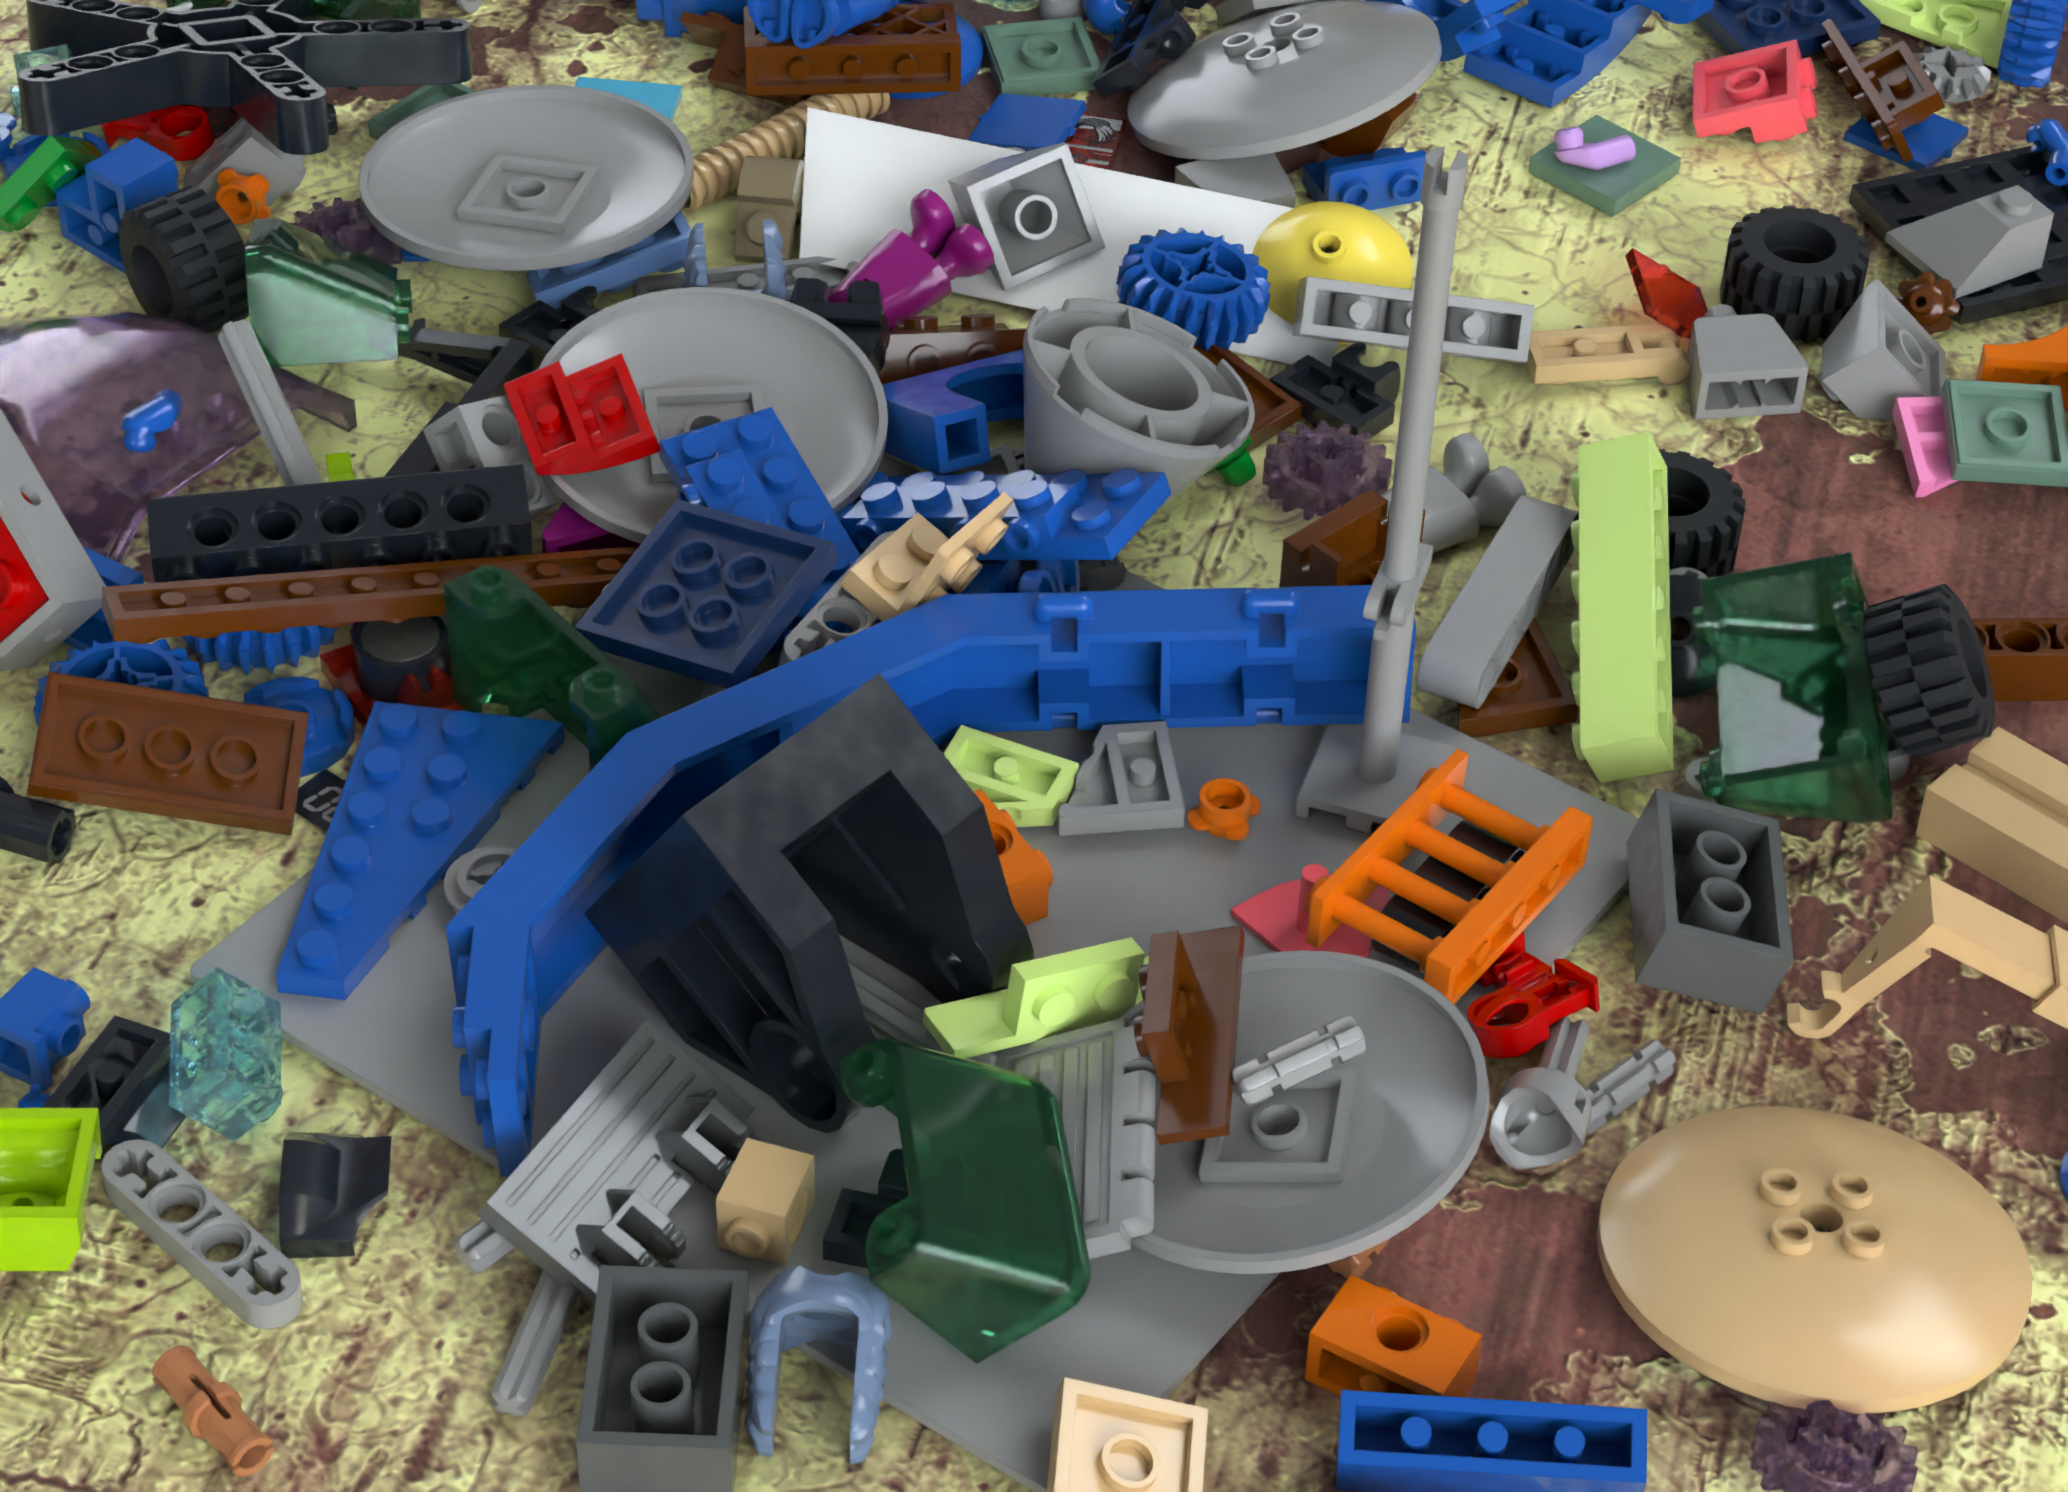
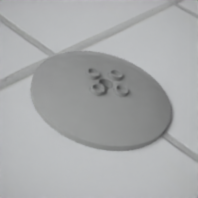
[1127,1,1442,160]
[359,85,694,271]
[537,287,888,544]
[1120,950,1490,1274]

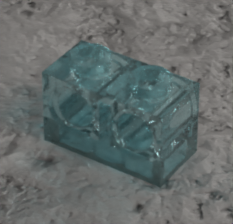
[169,966,283,1142]

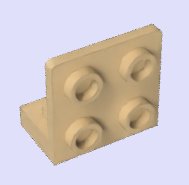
[840,492,1014,622]

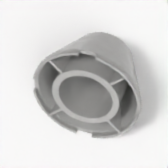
[1023,298,1255,509]

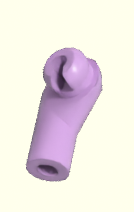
[1554,127,1636,170]

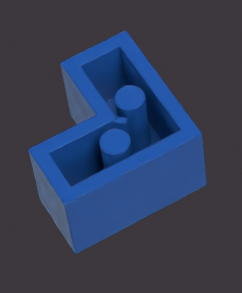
[55,137,179,274]

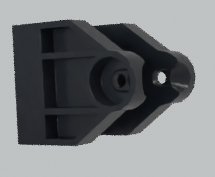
[584,673,1034,1133]

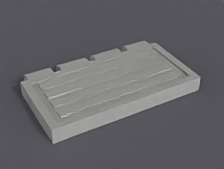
[984,1017,1156,1282]

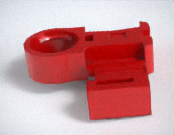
[100,104,214,161]
[1467,932,1600,1059]

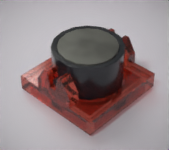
[320,616,489,730]

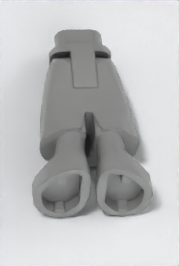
[1381,433,1527,554]

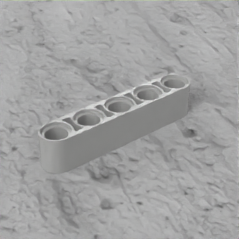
[1416,495,1579,709]

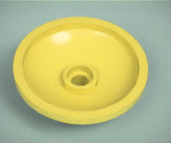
[1252,201,1413,346]

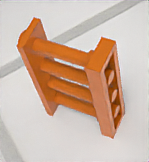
[1305,749,1593,1004]

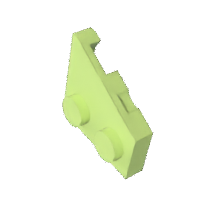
[943,725,1079,827]

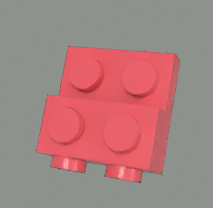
[1693,39,1818,144]

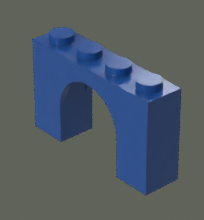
[882,349,1024,475]

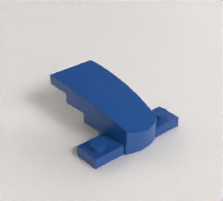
[1463,0,1714,109]

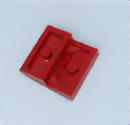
[503,353,660,475]

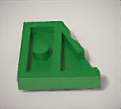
[0,135,103,232]

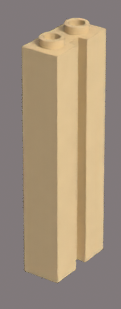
[1915,726,2068,924]

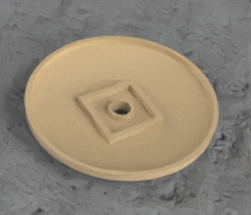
[1597,1106,2032,1414]

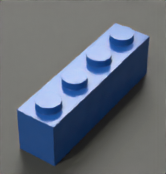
[1335,1390,1647,1492]

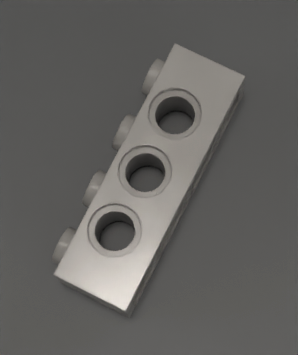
[1292,276,1535,364]

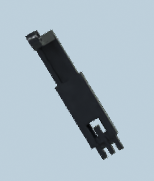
[364,306,534,477]

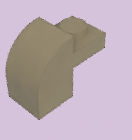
[734,155,804,263]

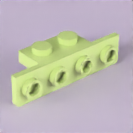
[922,937,1149,1061]

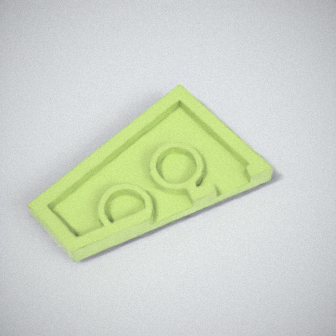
[1859,0,2012,69]

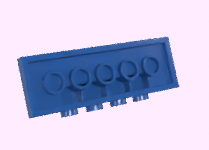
[659,407,861,663]
[836,468,1172,560]

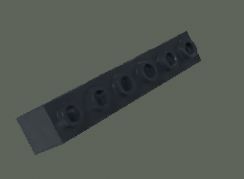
[146,464,532,583]

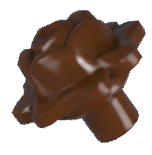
[1896,272,1960,336]

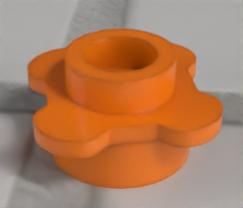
[215,168,271,225]
[1187,778,1261,841]

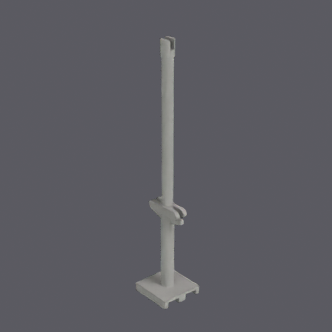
[1295,147,1468,834]

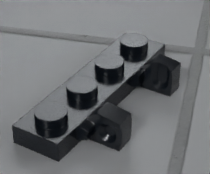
[1092,0,1210,99]

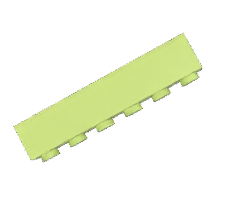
[1571,431,1674,783]

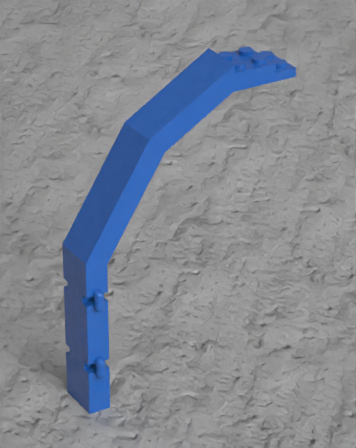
[445,585,1416,1177]

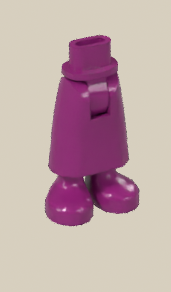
[829,189,994,331]

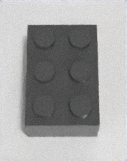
[1626,788,1794,1014]
[576,1265,750,1492]

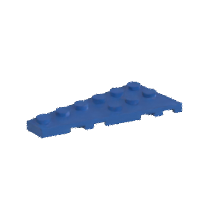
[276,701,565,1000]

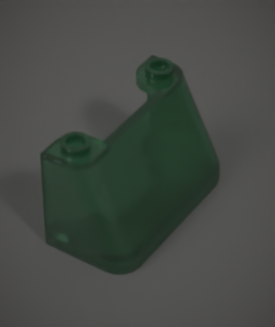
[245,218,413,367]
[1693,552,1892,824]
[443,566,662,772]
[839,1039,1091,1364]

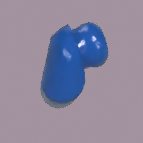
[2026,119,2068,186]

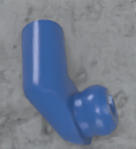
[120,389,183,453]

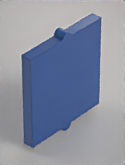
[967,93,1086,152]
[1844,114,1969,171]

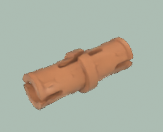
[151,1345,274,1477]

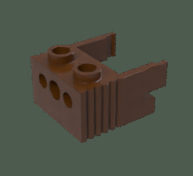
[1279,489,1425,609]

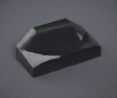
[42,1015,195,1149]
[279,1132,392,1258]

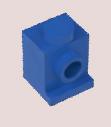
[0,967,91,1092]

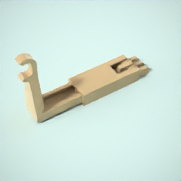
[1787,875,2068,1039]

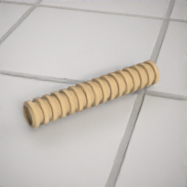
[681,93,890,213]

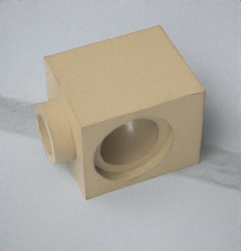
[716,1138,815,1265]

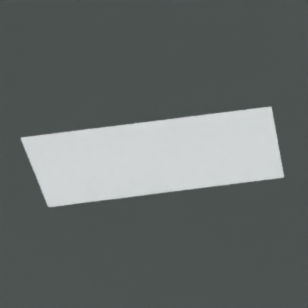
[799,107,1339,367]

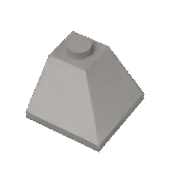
[948,142,1105,291]
[1885,185,2054,299]
[1819,279,1946,421]

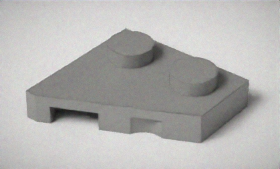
[1058,721,1185,836]

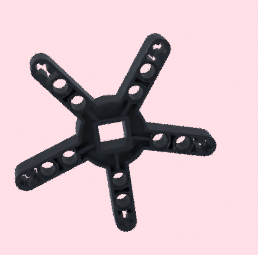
[18,0,473,155]

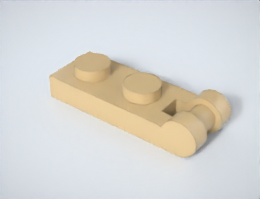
[1526,323,1690,385]

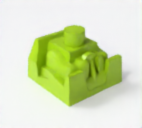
[0,1108,102,1271]

